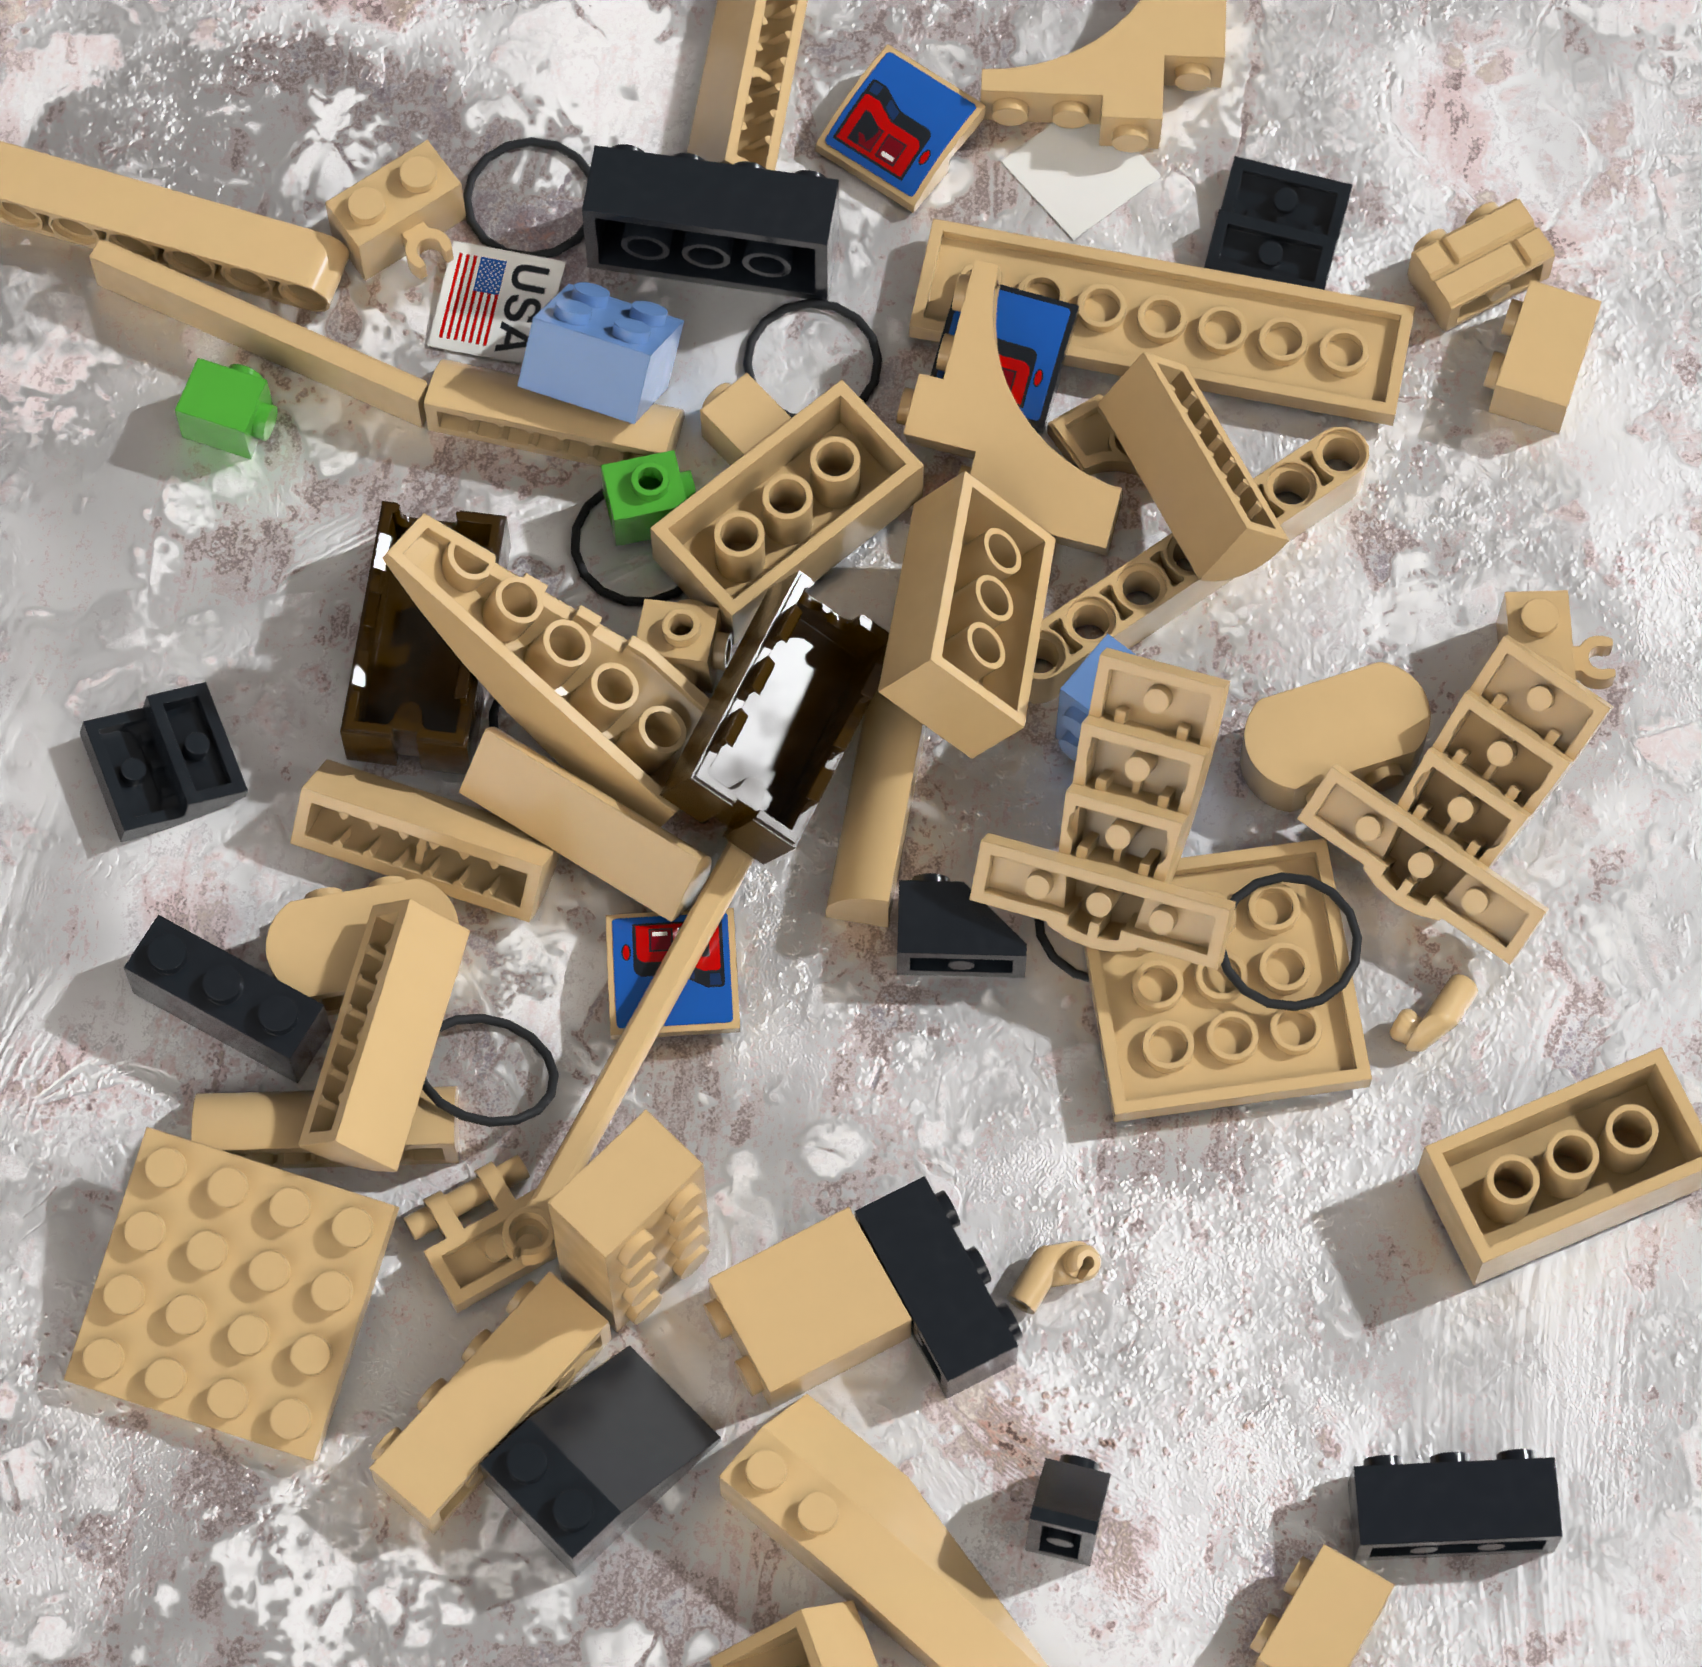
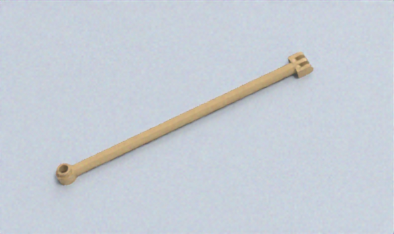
[502,841,754,1265]

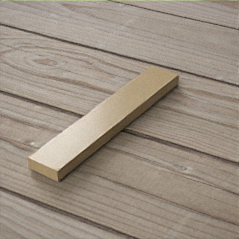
[89,239,428,428]

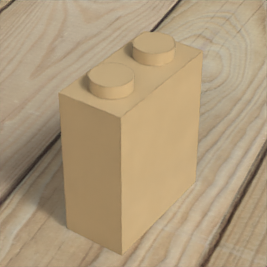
[703,1207,912,1410]

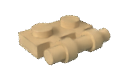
[403,1154,558,1313]

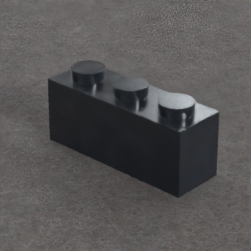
[124,915,331,1084]
[855,1176,1023,1399]
[1348,1449,1563,1561]

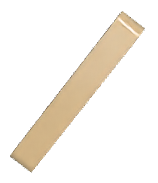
[0,141,350,312]
[1029,427,1369,704]

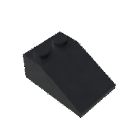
[480,1345,721,1577]

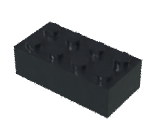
[582,144,839,301]

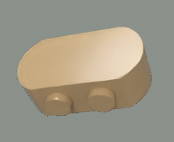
[1240,662,1431,812]
[266,876,464,1016]

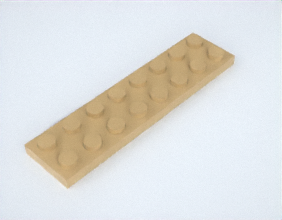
[909,218,1415,426]

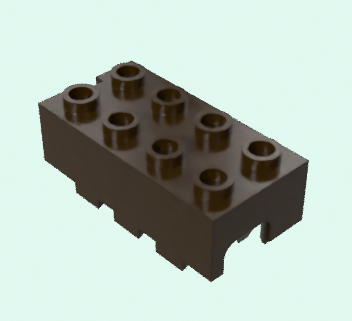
[340,501,511,775]
[660,570,889,865]

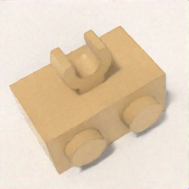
[325,140,466,281]
[1496,590,1616,689]

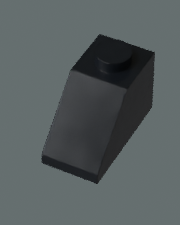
[897,873,1027,978]
[1025,1454,1111,1566]

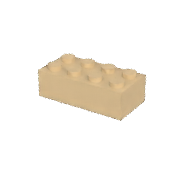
[650,379,924,646]
[878,471,1056,759]
[1417,1047,1702,1286]
[548,1109,710,1332]

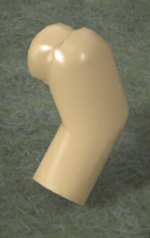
[1389,974,1478,1052]
[1007,1241,1101,1315]

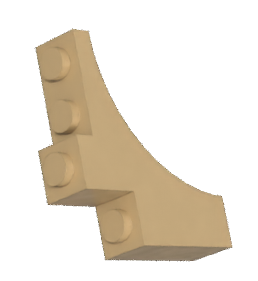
[980,0,1226,152]
[896,259,1123,556]

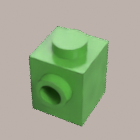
[175,358,278,459]
[601,450,696,547]

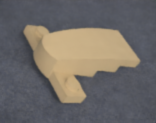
[1297,635,1614,965]
[969,647,1236,970]

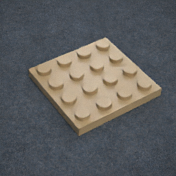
[1084,838,1372,1122]
[64,1127,400,1461]

